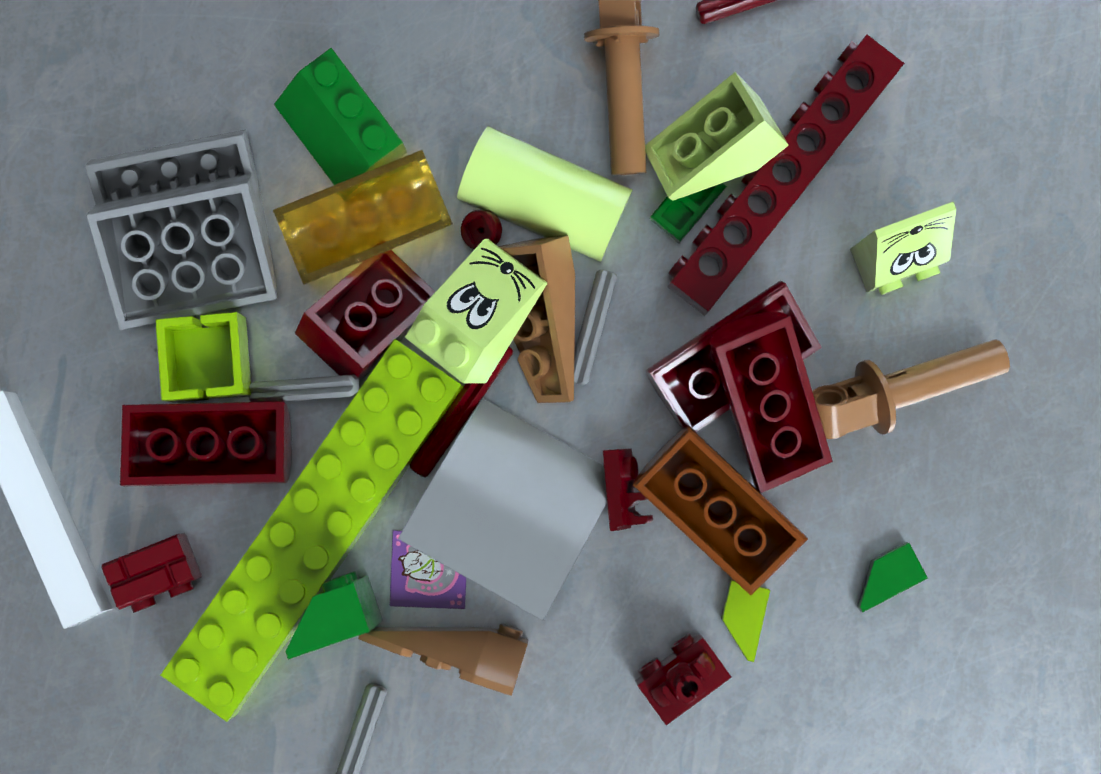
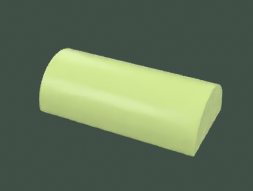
[457,126,633,262]

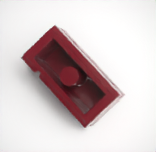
[101,533,202,613]

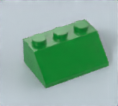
[274,48,407,199]
[285,571,383,659]

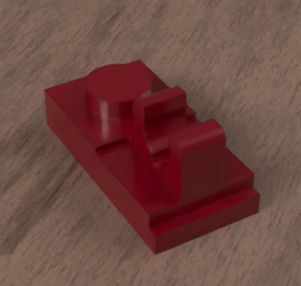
[603,449,653,531]

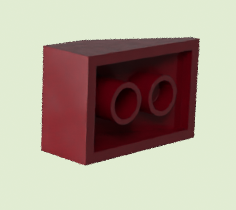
[295,243,435,381]

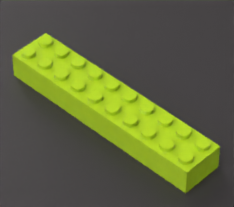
[160,339,463,722]

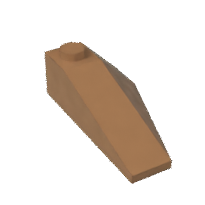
[498,235,575,403]
[358,624,528,696]

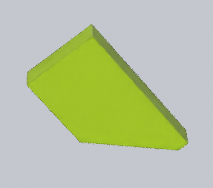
[721,580,770,662]

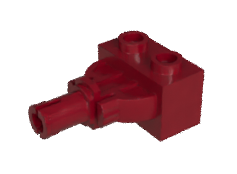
[635,634,732,726]

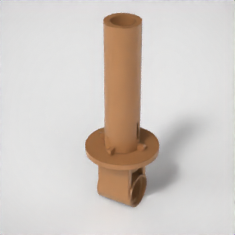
[584,0,660,175]
[812,339,1010,439]

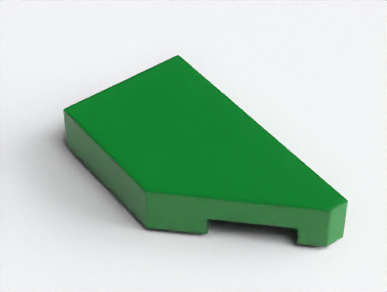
[649,183,727,244]
[857,542,928,612]

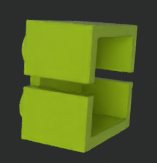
[155,312,251,403]

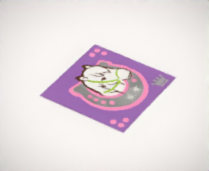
[390,531,466,609]

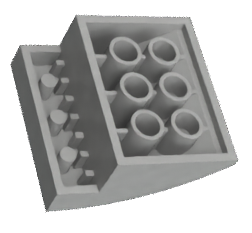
[85,129,277,330]
[398,398,607,621]

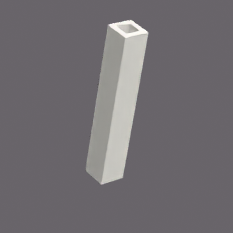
[0,389,112,629]

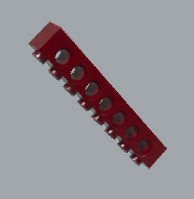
[668,34,905,316]

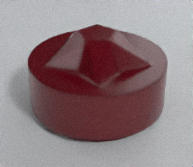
[461,210,502,249]

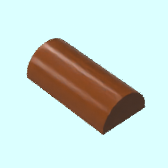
[633,426,808,595]

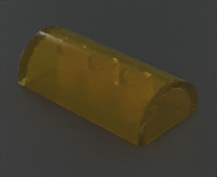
[273,150,453,285]

